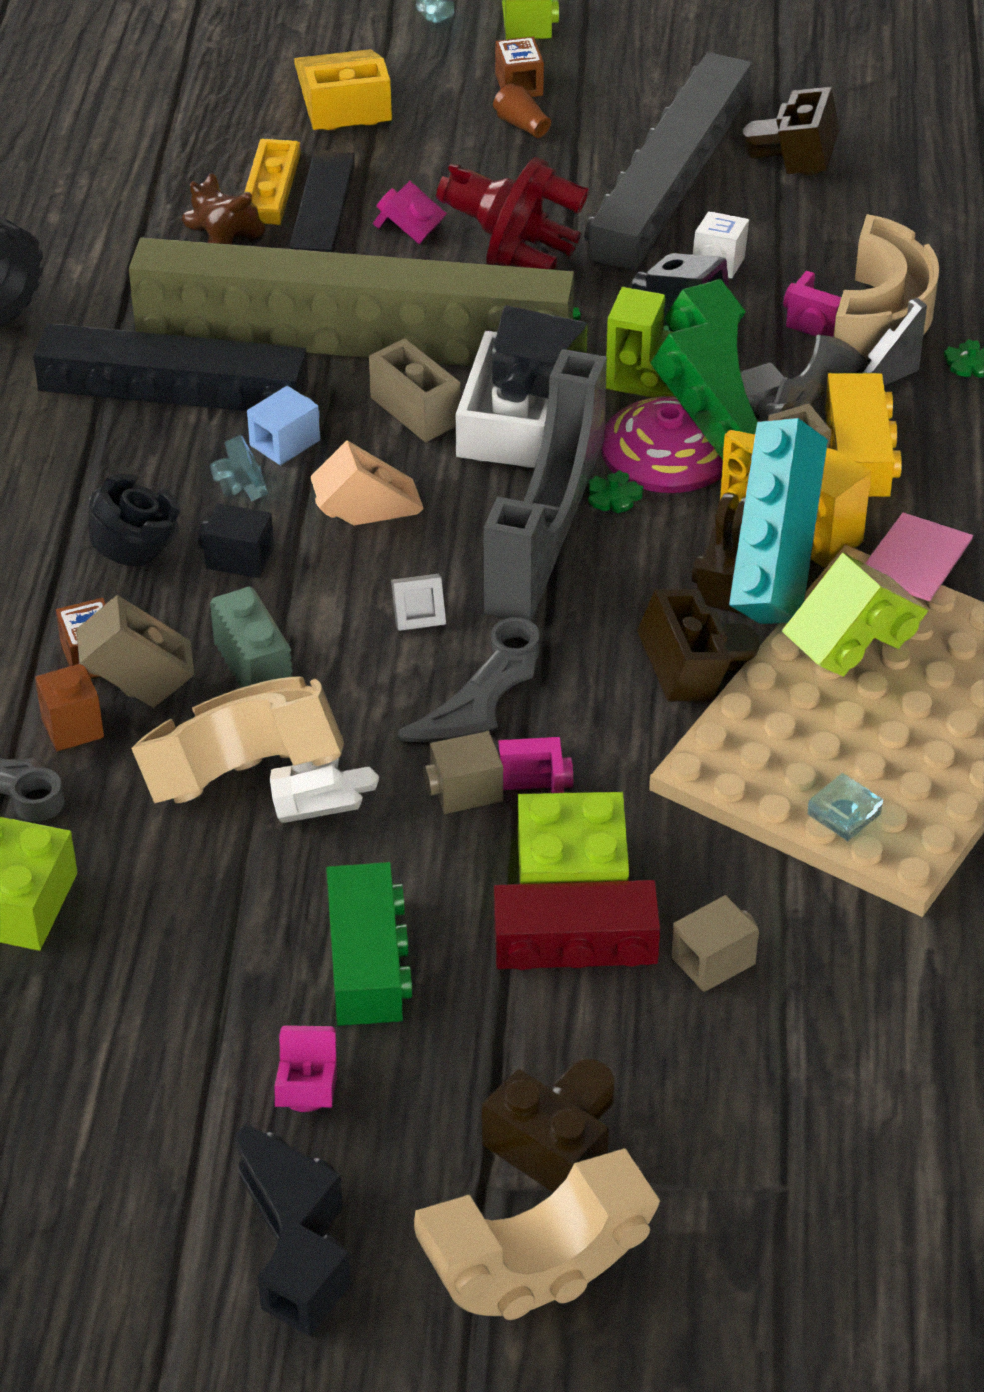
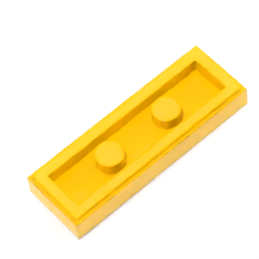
[244,139,301,225]

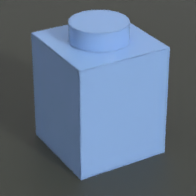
[247,386,320,466]

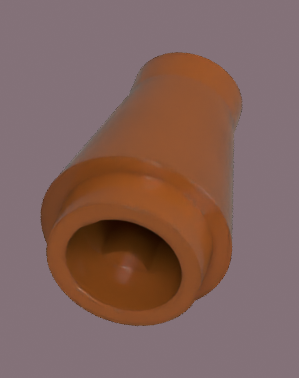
[493,83,551,138]

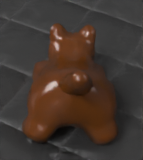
[182,174,265,245]

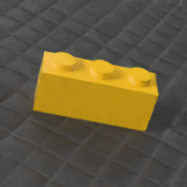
[825,373,901,497]

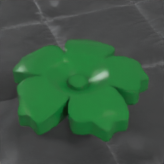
[944,339,984,378]
[588,470,643,513]

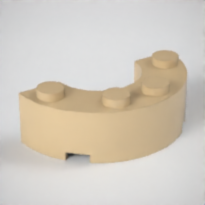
[834,214,939,360]
[131,677,344,803]
[414,1148,660,1320]

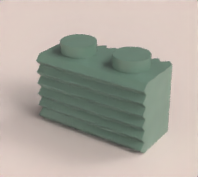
[210,586,293,688]

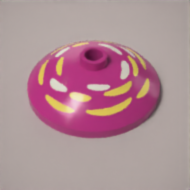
[601,396,723,493]

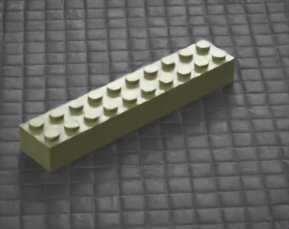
[129,238,574,366]

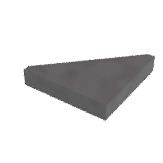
[863,298,927,386]

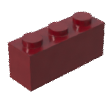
[494,880,660,970]

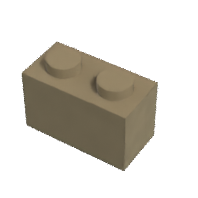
[369,338,461,443]
[77,595,195,708]

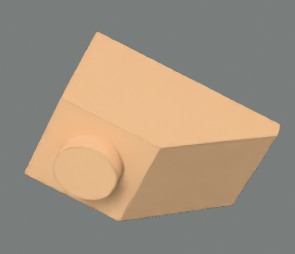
[310,440,424,526]

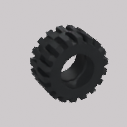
[0,216,44,328]

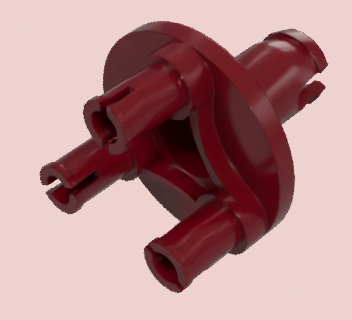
[436,157,590,270]

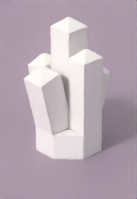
[270,758,379,823]

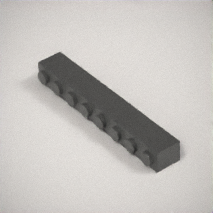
[584,52,752,271]

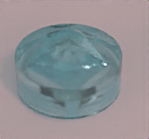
[415,0,455,23]

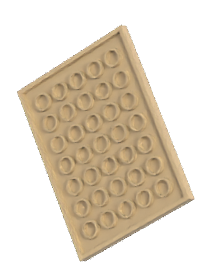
[649,545,984,917]

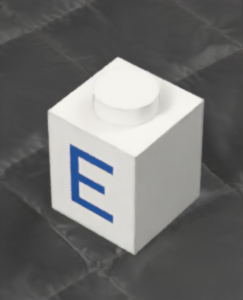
[693,211,749,278]

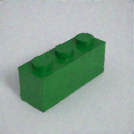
[326,862,412,1026]

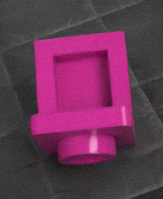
[372,181,447,244]
[783,271,841,337]
[498,737,573,793]
[274,1026,337,1112]

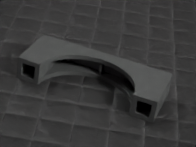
[484,349,607,621]

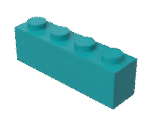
[729,418,828,624]

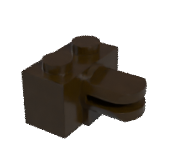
[743,87,840,176]
[692,493,746,614]
[637,589,761,702]
[482,1058,615,1193]

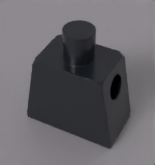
[632,253,729,332]
[492,305,588,403]

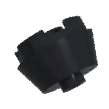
[89,474,180,566]

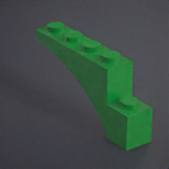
[650,279,758,460]

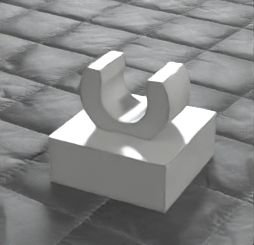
[391,573,446,631]

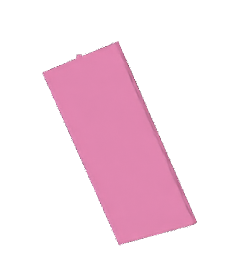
[865,512,973,601]

